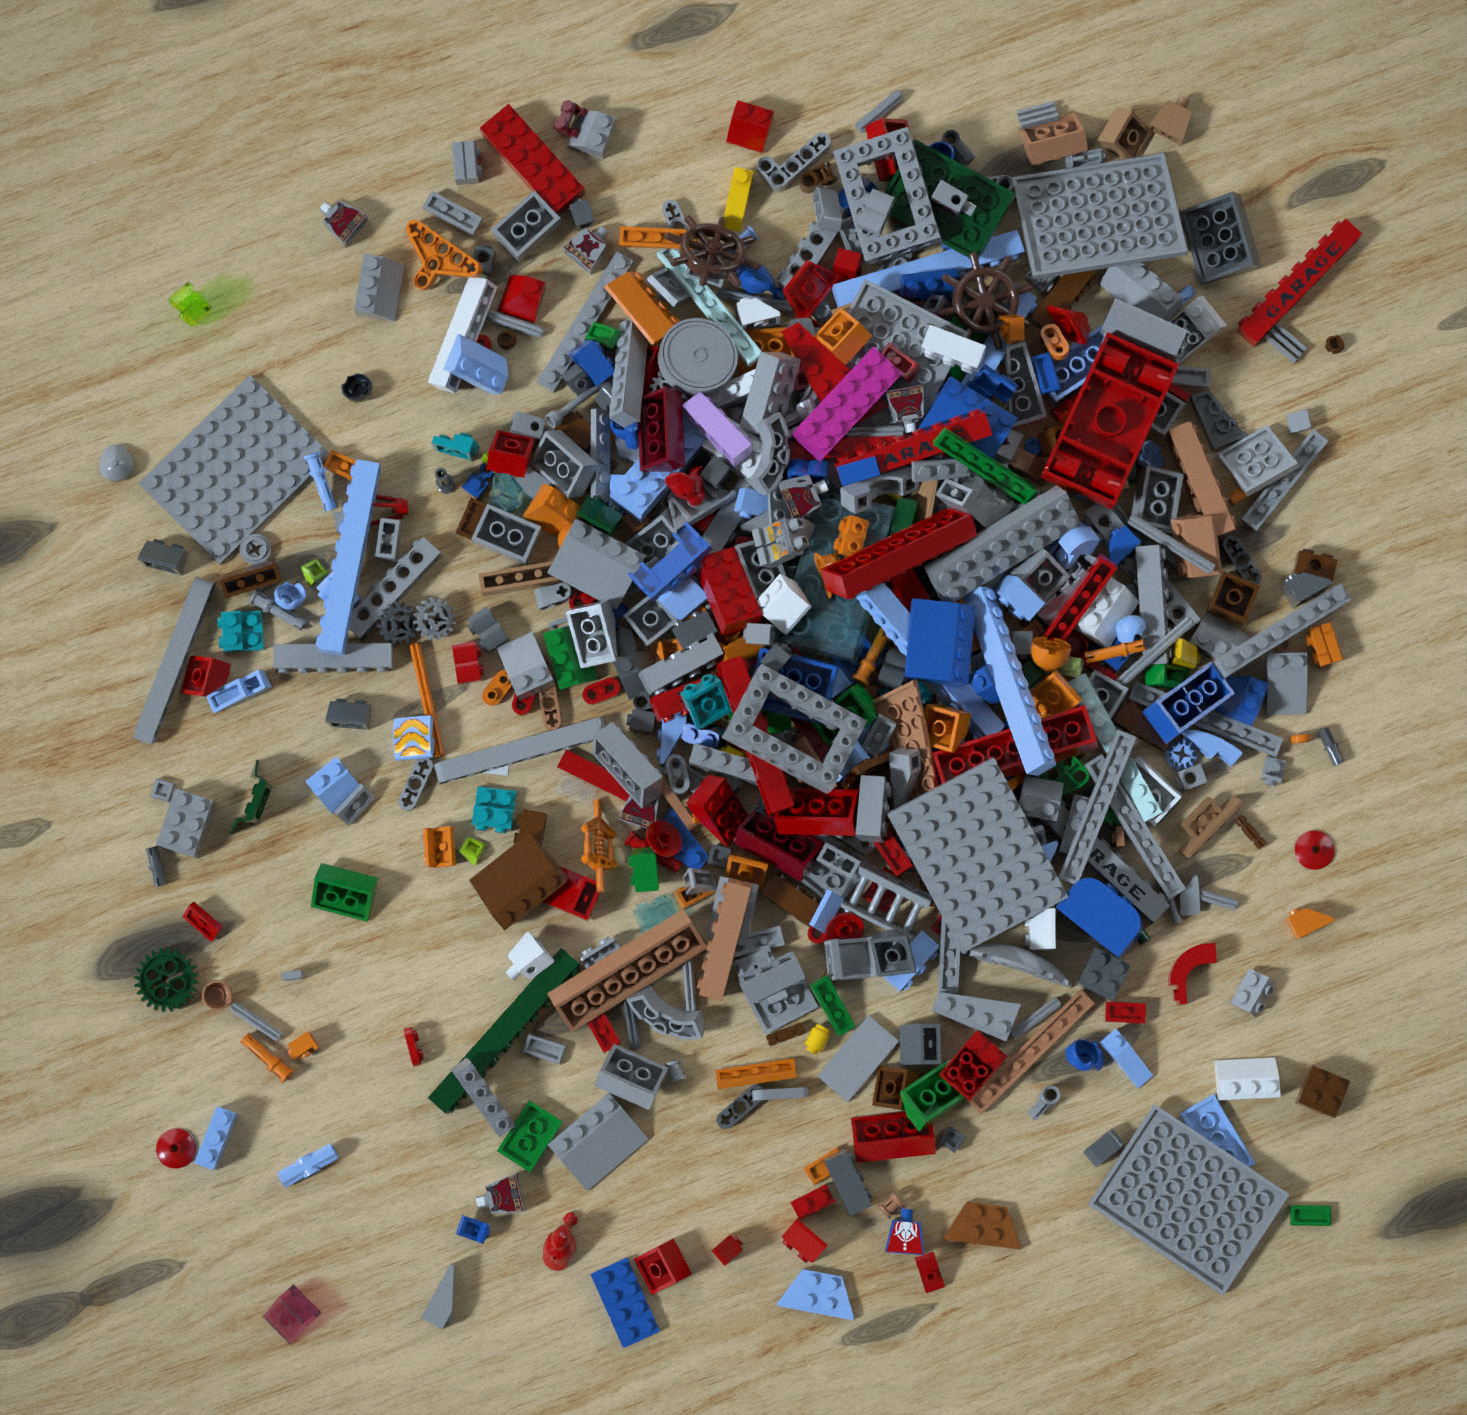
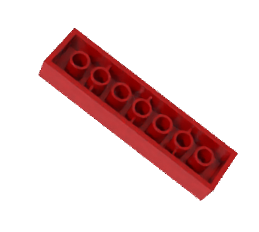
[821,507,977,599]
[932,705,1099,784]

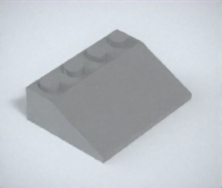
[1100,298,1188,361]
[547,519,646,610]
[548,1093,648,1191]

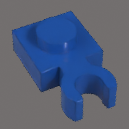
[462,463,494,500]

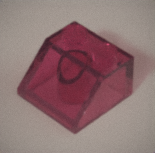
[262,1284,321,1345]

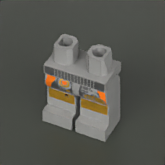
[752,518,809,568]

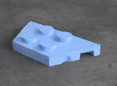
[777,1269,854,1320]

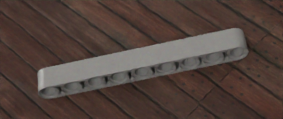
[133,576,216,745]
[434,717,605,784]

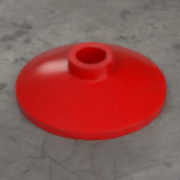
[646,820,682,857]
[1294,830,1334,870]
[826,912,864,940]
[156,1129,196,1169]

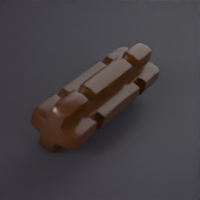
[1235,815,1267,849]
[766,1023,805,1046]

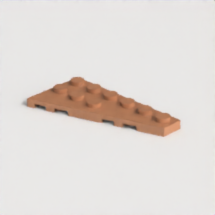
[873,678,939,797]

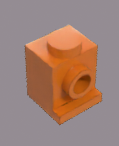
[999,314,1024,345]
[287,1031,321,1060]

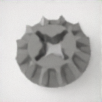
[240,534,271,565]

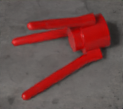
[370,494,408,526]

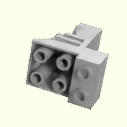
[936,476,1015,534]

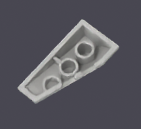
[623,507,679,563]

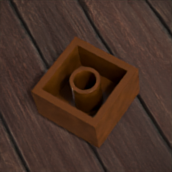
[1206,571,1260,626]
[1295,1065,1350,1119]

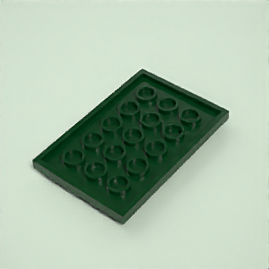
[884,139,1016,260]

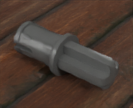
[1318,727,1345,767]

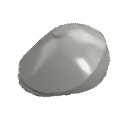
[99,444,133,482]

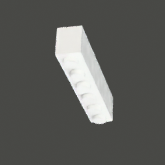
[428,277,497,394]

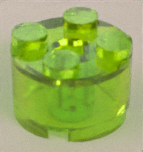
[167,281,213,327]

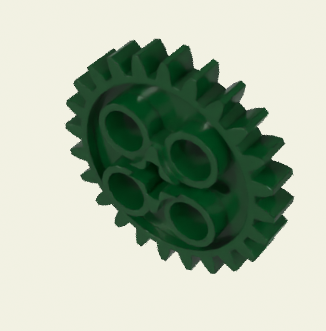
[134,948,199,1012]

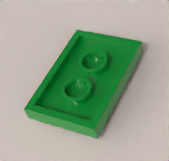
[497,1100,563,1173]

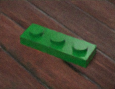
[809,975,855,1036]

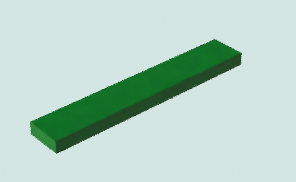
[933,427,1037,505]

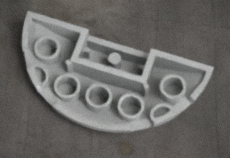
[960,943,1072,988]

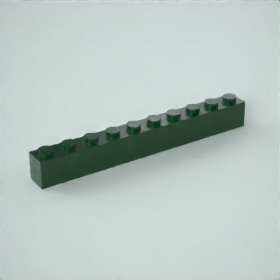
[428,948,580,1114]

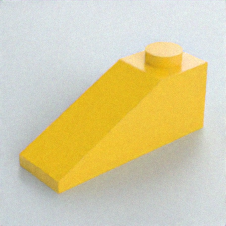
[724,167,754,232]
[1170,639,1201,669]

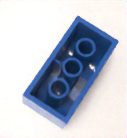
[1142,662,1235,744]
[1056,878,1143,960]

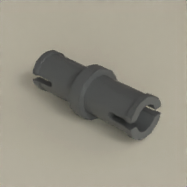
[145,846,167,887]

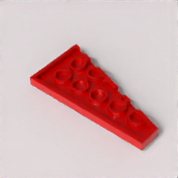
[781,322,888,427]

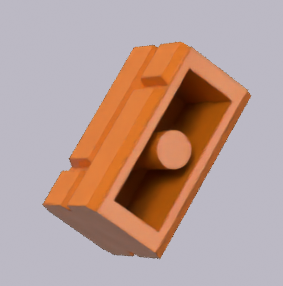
[1305,622,1343,668]

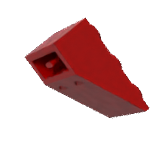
[686,775,748,847]
[542,866,601,922]
[939,1030,1007,1101]

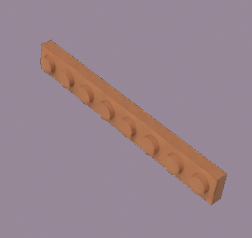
[966,989,1095,1115]

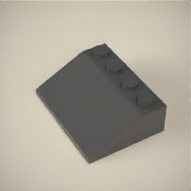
[1180,191,1261,285]

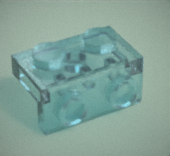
[633,895,676,934]

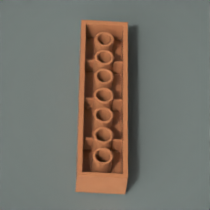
[547,909,707,1033]

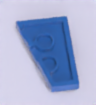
[900,268,959,303]
[662,808,709,869]

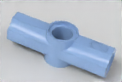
[278,1143,339,1188]

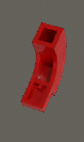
[1168,943,1217,1006]

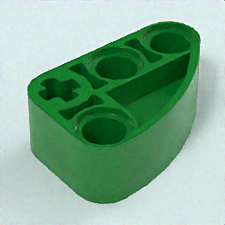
[1035,756,1090,795]

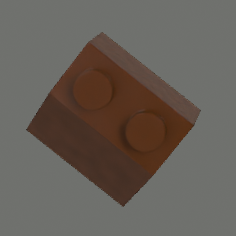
[872,1066,924,1111]

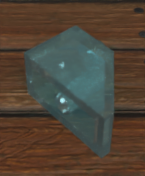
[491,473,523,514]

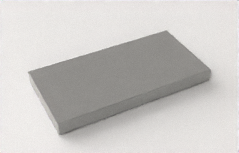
[817,1015,899,1102]

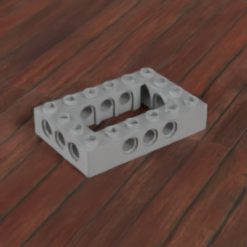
[833,127,943,265]
[722,664,867,794]

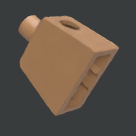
[1149,95,1192,146]

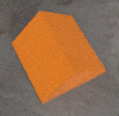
[725,853,769,892]

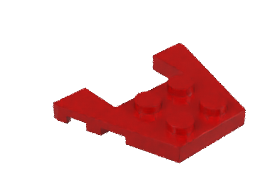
[783,260,850,327]

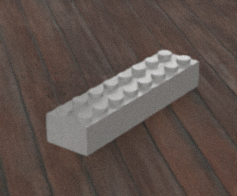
[924,485,1081,602]

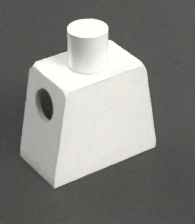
[506,931,554,980]

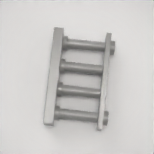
[840,860,933,942]

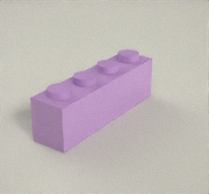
[682,392,752,467]

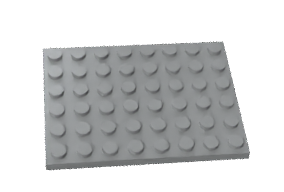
[1012,153,1188,280]
[795,279,969,438]
[139,375,329,565]
[887,757,1068,953]
[1088,1104,1290,1295]

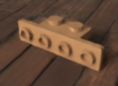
[1179,796,1243,858]

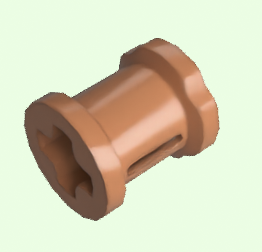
[877,1193,904,1219]

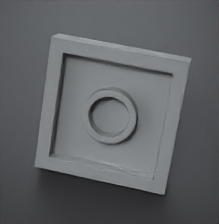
[646,268,691,307]

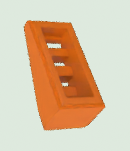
[673,886,717,910]

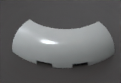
[747,412,790,495]
[626,984,705,1040]

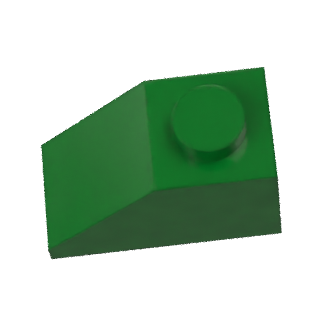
[1145,664,1189,688]

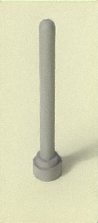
[545,375,614,428]

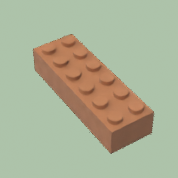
[1164,421,1237,541]

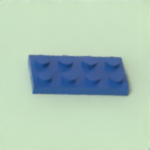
[590,1257,660,1348]

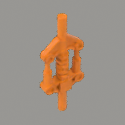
[581,799,618,892]

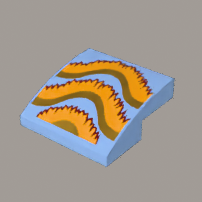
[393,715,435,761]

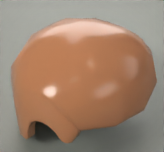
[202,980,232,1010]

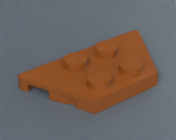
[943,1202,1021,1250]

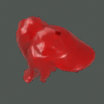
[664,466,705,507]
[543,1212,577,1271]

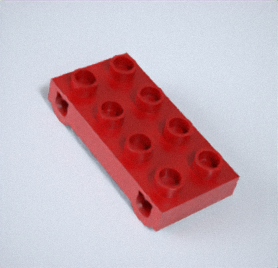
[1041,332,1179,510]

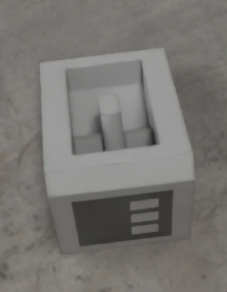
[683,868,717,895]

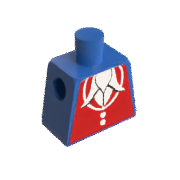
[885,1208,924,1255]

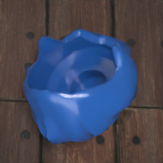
[1065,1039,1104,1071]

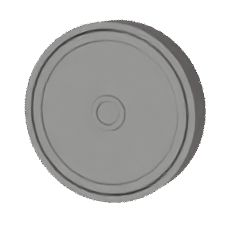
[658,318,738,396]

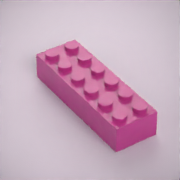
[791,346,902,462]

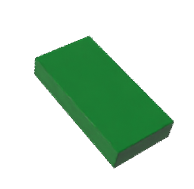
[585,322,622,349]
[1290,1205,1331,1226]

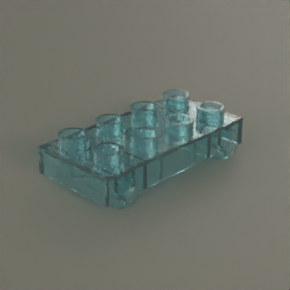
[778,491,896,663]

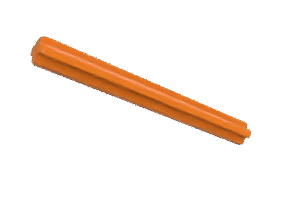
[410,643,445,757]

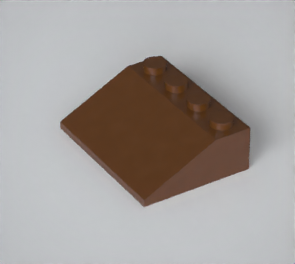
[469,832,568,931]

